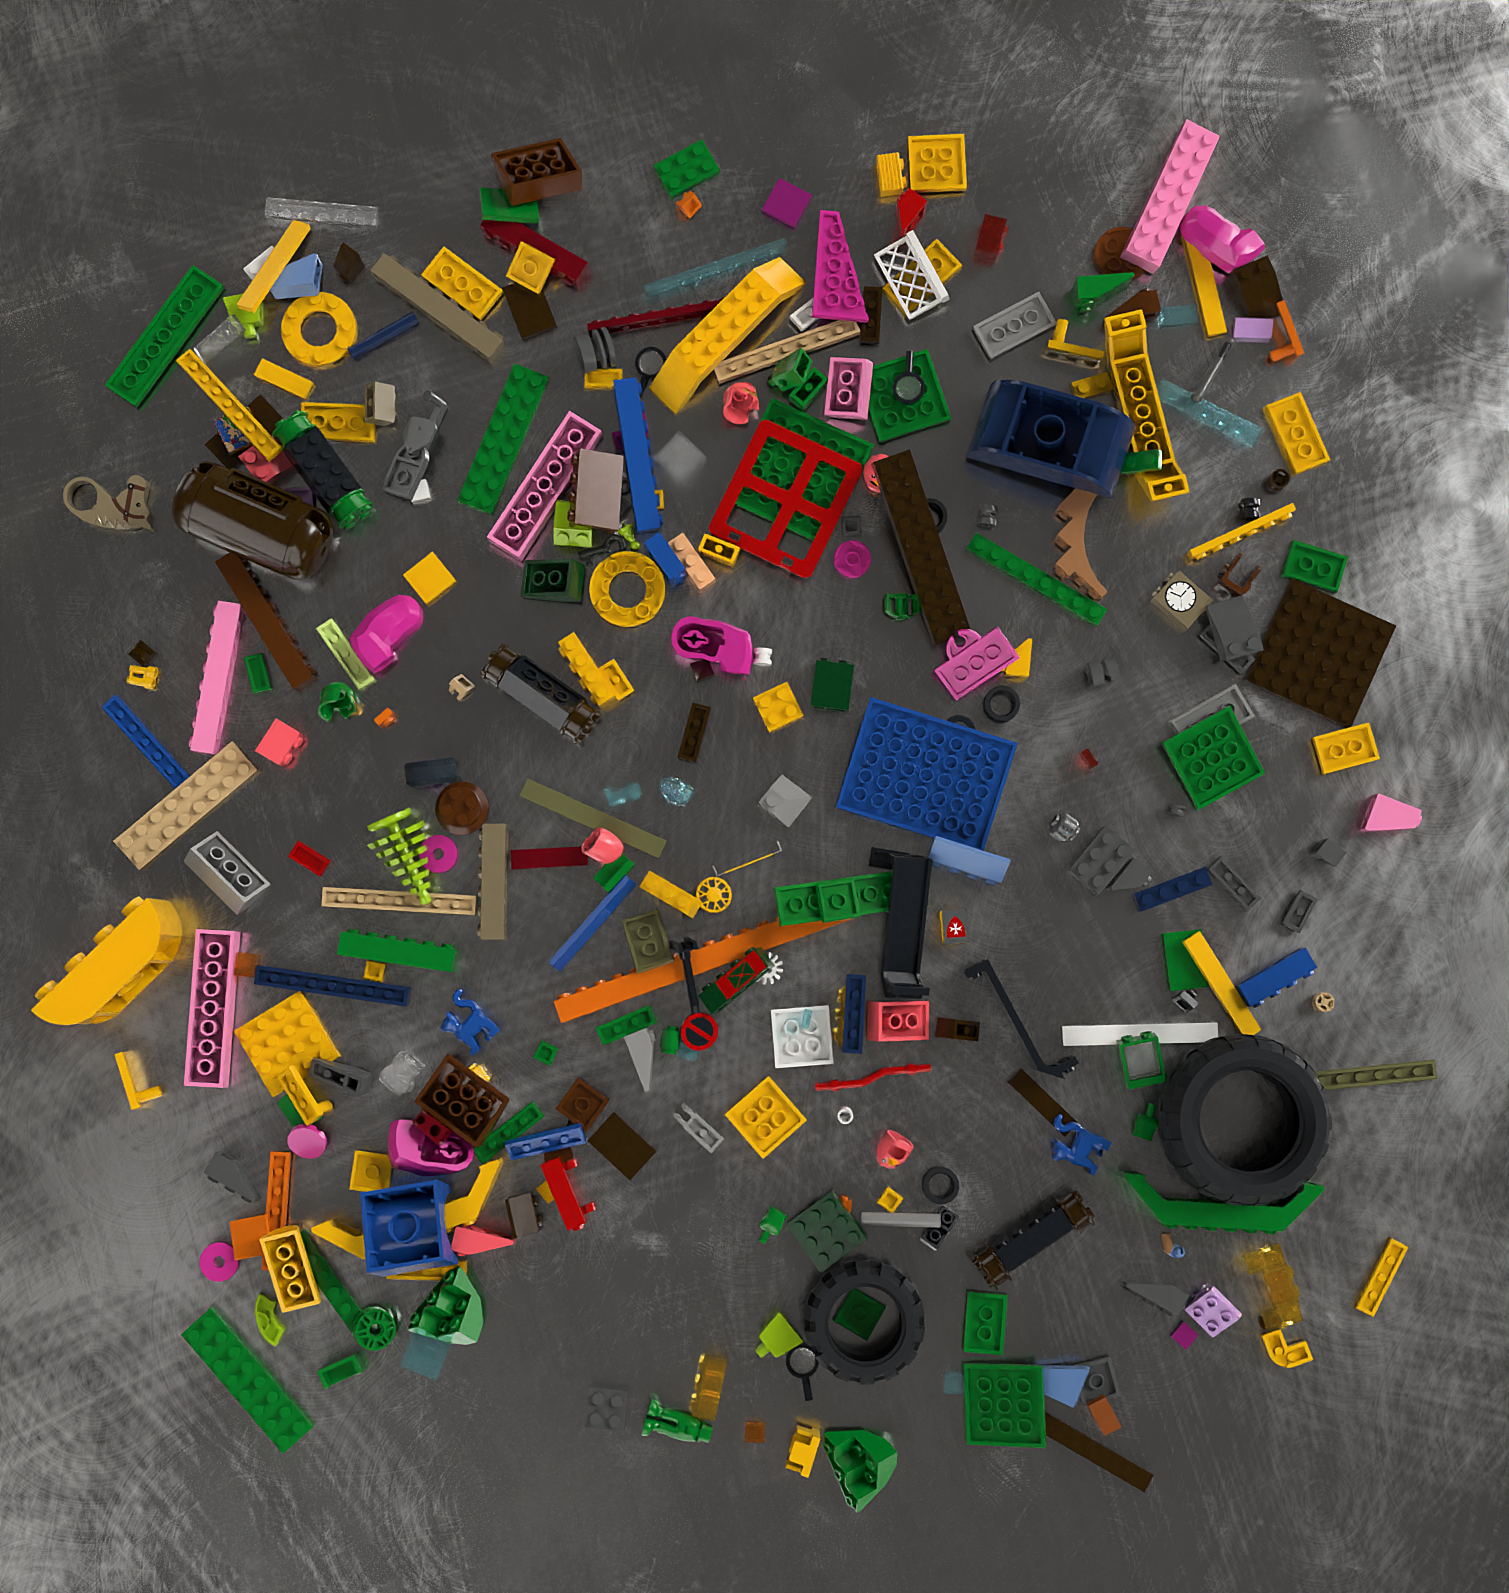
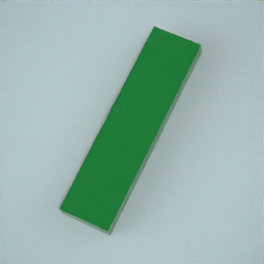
[473,1101,545,1165]

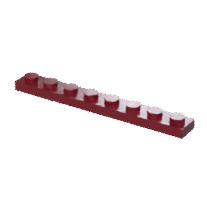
[587,297,725,338]

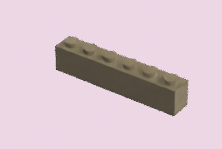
[477,824,508,940]

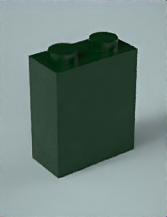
[810,658,854,713]

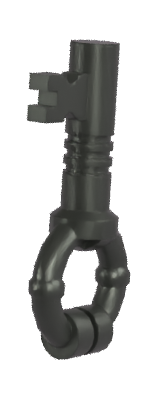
[578,535,627,567]

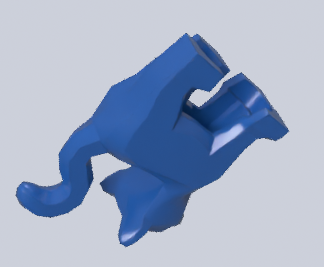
[440,988,500,1056]
[1052,1114,1112,1175]

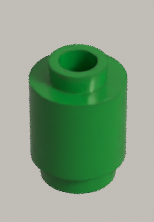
[660,1025,681,1055]

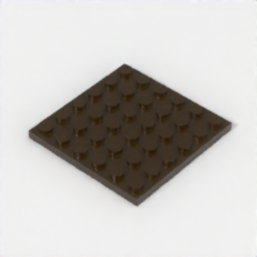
[1244,578,1397,728]

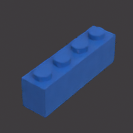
[1235,947,1318,1008]

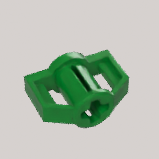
[884,593,919,620]

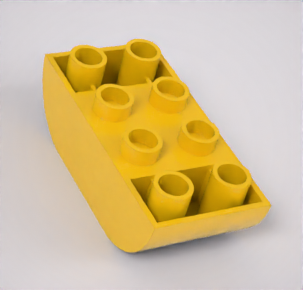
[31,896,182,1025]

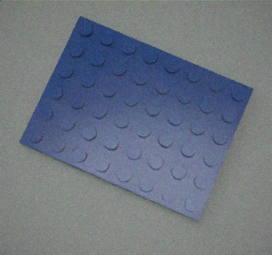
[836,697,1018,851]

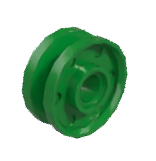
[351,1306,396,1351]

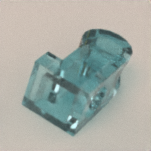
[604,782,642,808]

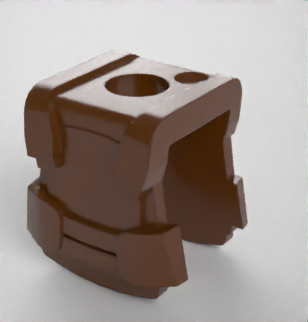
[1218,552,1261,596]

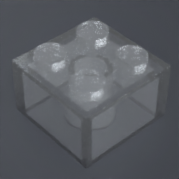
[653,431,707,489]

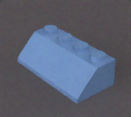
[927,836,1011,886]

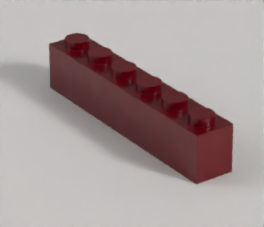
[480,220,589,287]

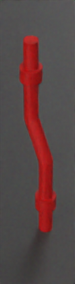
[815,1063,931,1092]

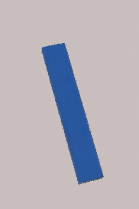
[101,694,190,789]
[549,875,637,971]

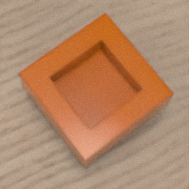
[374,708,396,728]

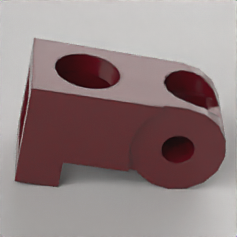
[412,1109,453,1145]

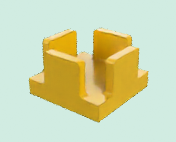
[785,1425,820,1478]

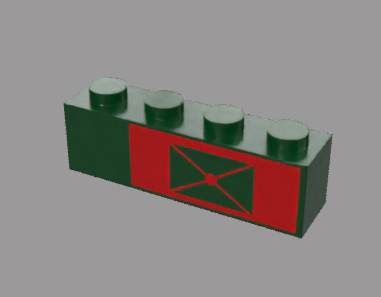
[698,947,775,1014]

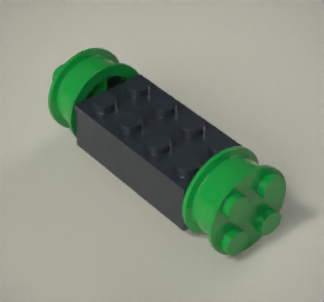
[272,409,374,530]

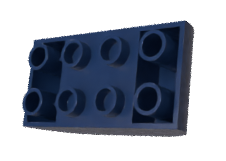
[966,380,1136,498]

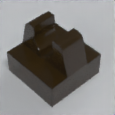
[128,640,157,667]

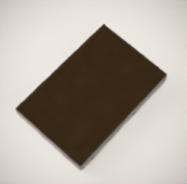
[502,282,557,340]
[587,1112,657,1180]

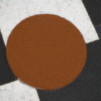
[1094,226,1145,281]

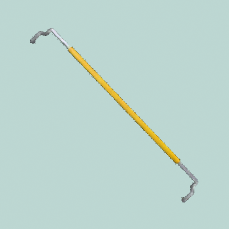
[713,840,782,876]

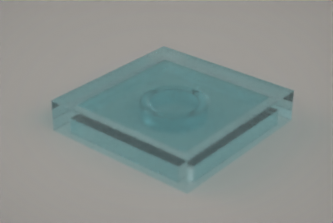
[400,1332,451,1380]

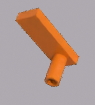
[1269,300,1304,362]

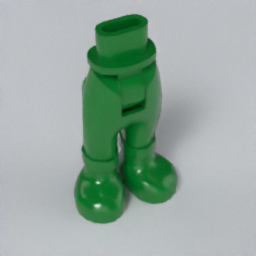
[641,1399,713,1443]

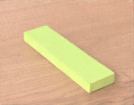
[316,618,375,691]

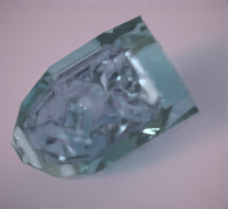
[660,777,694,806]

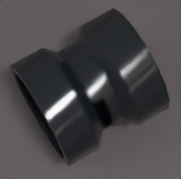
[1240,498,1260,521]

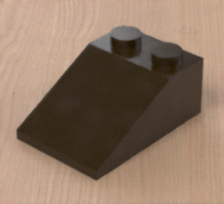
[1228,255,1283,319]

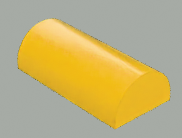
[259,1225,321,1313]

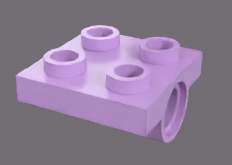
[1185,1286,1242,1337]

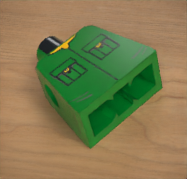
[768,348,812,391]

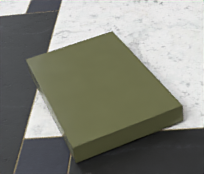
[621,909,674,974]

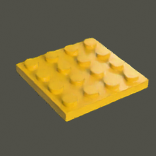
[234,991,341,1097]

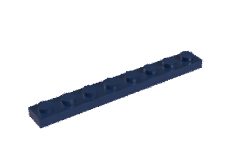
[254,965,410,1007]

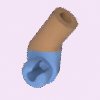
[1161,1232,1185,1258]

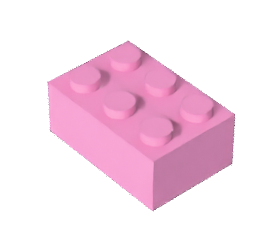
[824,357,873,420]

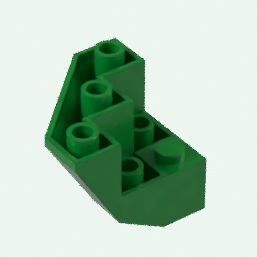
[408,1267,483,1345]
[823,1430,898,1513]

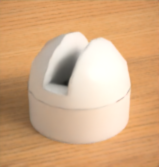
[837,1107,853,1124]

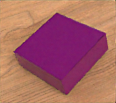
[1170,1321,1198,1350]

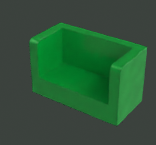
[317,1351,365,1389]

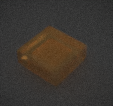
[745,1421,765,1443]

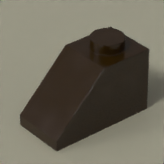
[333,242,365,284]
[936,1017,980,1042]

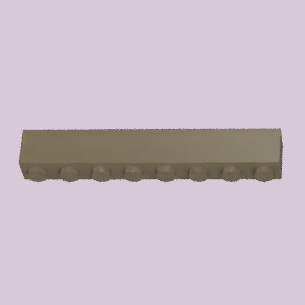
[370,253,505,363]

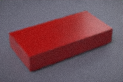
[288,841,331,877]

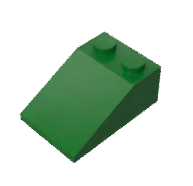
[1072,272,1134,313]

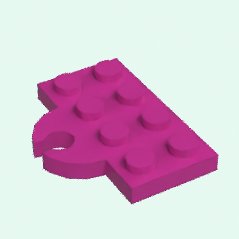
[934,626,1019,700]

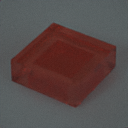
[1079,749,1098,770]

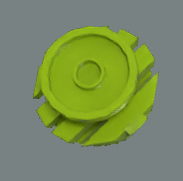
[367,807,431,905]

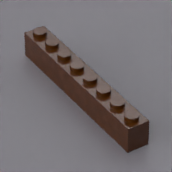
[215,552,317,692]

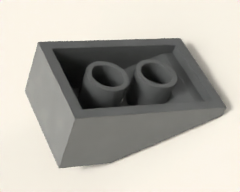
[1205,596,1264,661]

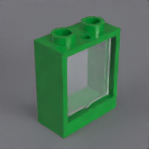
[1116,1031,1166,1090]

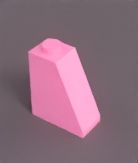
[1360,793,1422,832]

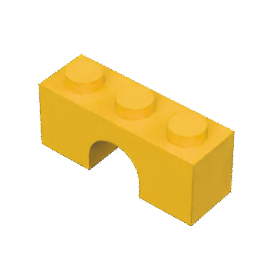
[639,870,703,919]

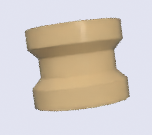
[1311,992,1335,1012]

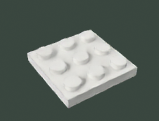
[771,1005,834,1068]

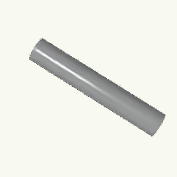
[861,1212,941,1228]

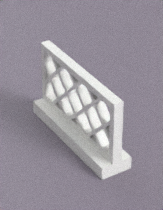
[874,230,950,321]

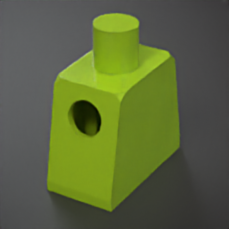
[223,293,264,338]
[755,1309,803,1358]

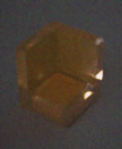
[234,952,261,977]

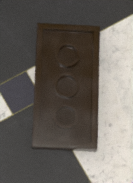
[204,394,283,469]

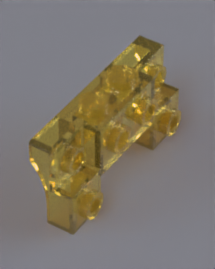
[1242,1243,1304,1333]

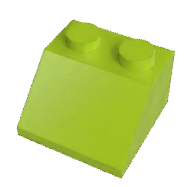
[553,500,594,547]

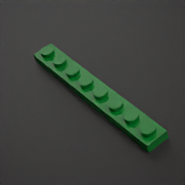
[966,532,1107,626]

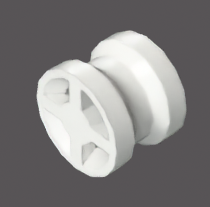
[753,648,772,666]

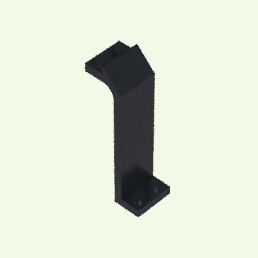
[881,853,932,999]
[960,959,1079,1079]

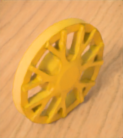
[696,877,732,913]

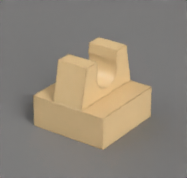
[448,674,476,701]

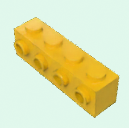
[558,632,617,709]

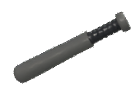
[1191,337,1235,403]

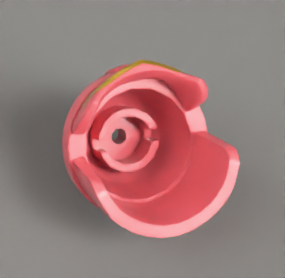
[723,382,759,424]

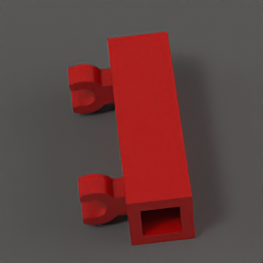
[540,1156,596,1232]

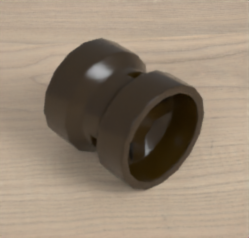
[1267,469,1290,492]

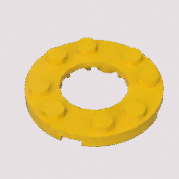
[281,292,357,367]
[589,551,666,627]

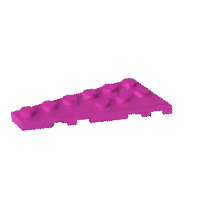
[812,210,869,323]

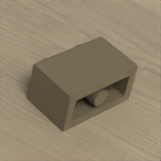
[365,382,396,426]

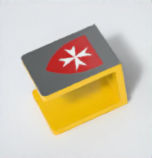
[940,909,970,945]

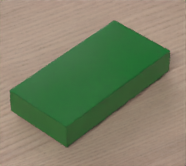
[244,653,273,695]

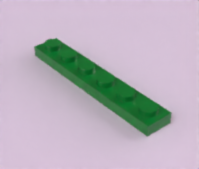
[300,1230,361,1333]

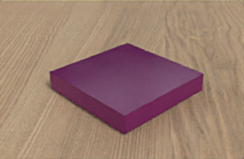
[761,178,812,229]

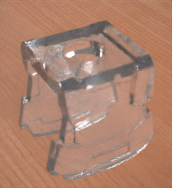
[379,1050,426,1095]

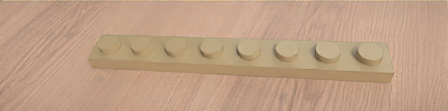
[714,320,860,384]
[321,887,477,915]

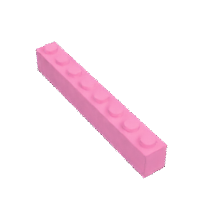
[189,601,245,755]

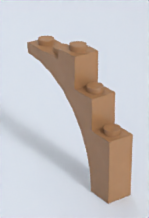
[1053,488,1108,601]

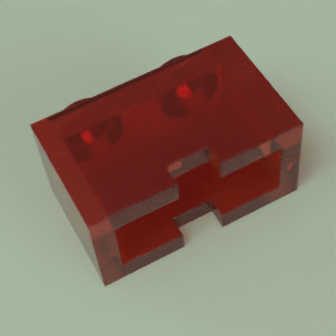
[974,214,1009,261]

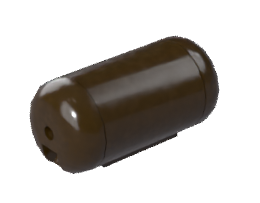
[172,461,334,580]

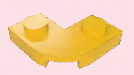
[1260,1328,1313,1368]

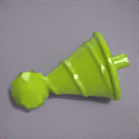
[617,522,640,551]

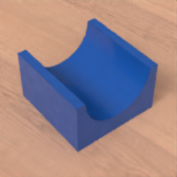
[360,1180,458,1277]

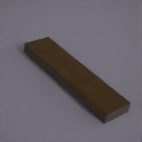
[1008,1068,1078,1137]

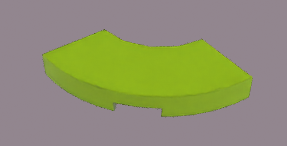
[255,1293,286,1347]

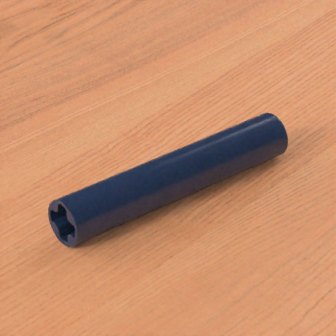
[347,311,419,360]

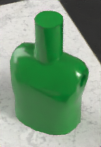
[1132,1103,1159,1142]
[758,1206,788,1244]

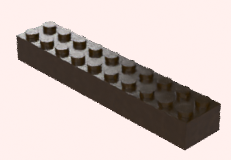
[871,449,970,645]

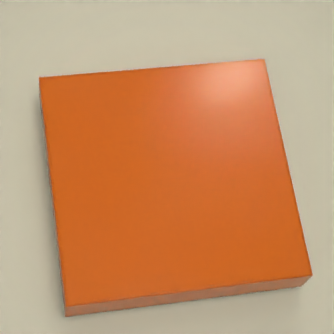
[229,1214,270,1261]

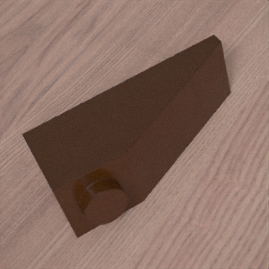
[1102,288,1161,327]

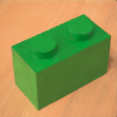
[789,367,828,412]

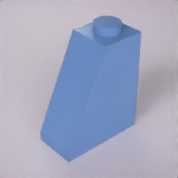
[269,253,323,299]
[1043,1365,1090,1408]

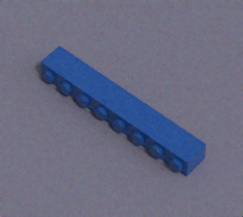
[613,377,663,534]

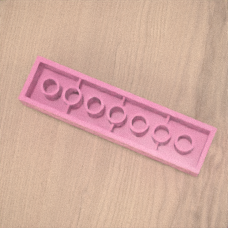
[1120,119,1220,274]
[487,411,603,562]
[184,929,241,1088]

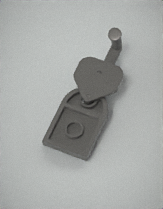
[380,390,447,500]

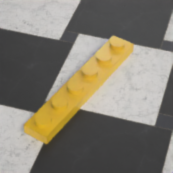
[1186,503,1296,561]

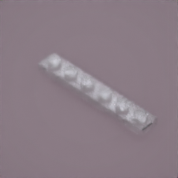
[265,197,379,228]

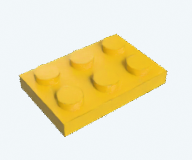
[1312,722,1380,775]

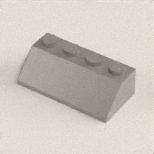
[183,831,271,915]

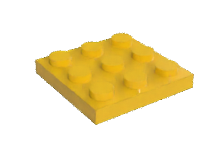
[908,134,967,193]
[725,1076,807,1159]

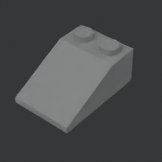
[624,1028,657,1092]

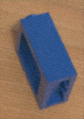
[644,532,687,587]

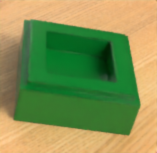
[533,1040,559,1066]

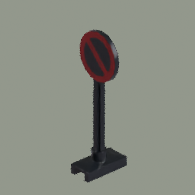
[669,937,718,1051]

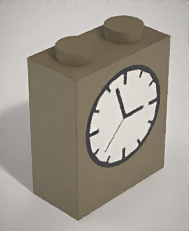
[1150,570,1213,632]

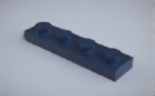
[1133,867,1213,912]
[842,974,866,1054]

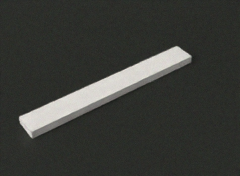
[1061,1022,1218,1046]

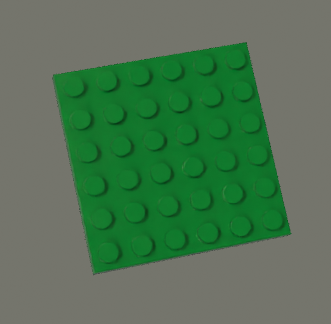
[735,398,874,546]

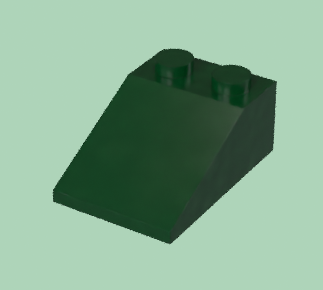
[521,558,585,602]

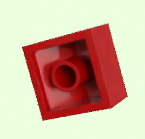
[895,188,927,240]

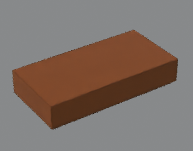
[1086,1394,1122,1436]

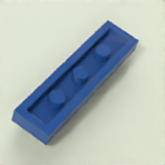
[505,1123,586,1161]

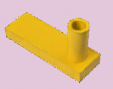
[1046,319,1105,361]
[114,1052,163,1110]
[277,1065,333,1126]

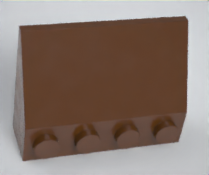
[491,138,582,206]
[414,1053,510,1148]

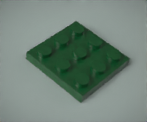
[786,1190,868,1272]

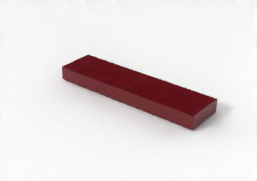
[510,846,589,870]

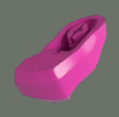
[1180,205,1265,273]
[350,595,423,674]
[671,616,753,675]
[387,1120,474,1177]

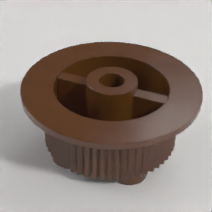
[435,782,489,835]

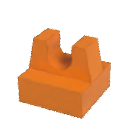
[676,191,702,219]

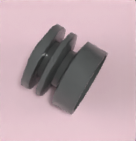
[573,327,616,374]

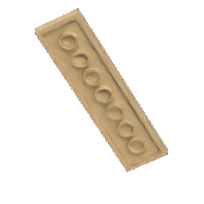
[113,741,258,870]

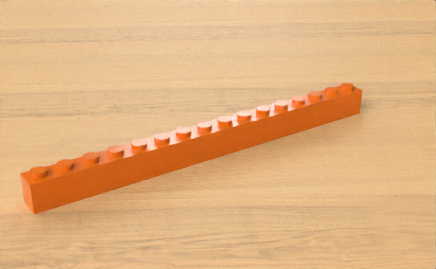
[554,917,853,1023]

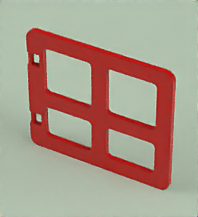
[709,420,862,579]

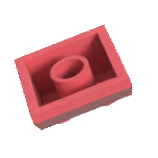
[255,718,304,767]

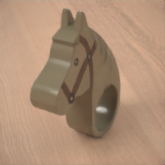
[63,475,154,531]

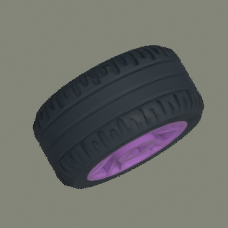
[404,757,457,787]

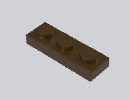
[861,286,883,344]
[677,703,711,763]

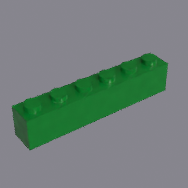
[337,929,458,972]

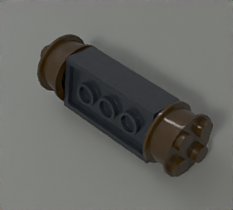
[480,644,602,745]
[972,1188,1095,1290]

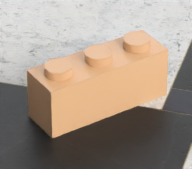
[668,533,716,594]

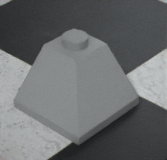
[758,775,812,828]

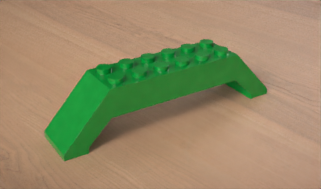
[1119,1170,1324,1235]

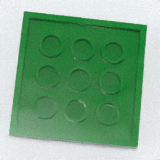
[868,349,952,443]
[1161,706,1265,810]
[964,1363,1046,1448]

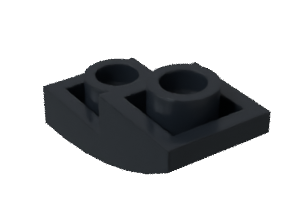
[919,1205,959,1251]

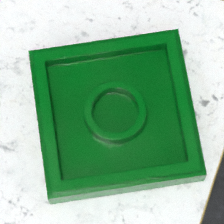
[815,878,861,923]
[833,1288,887,1341]

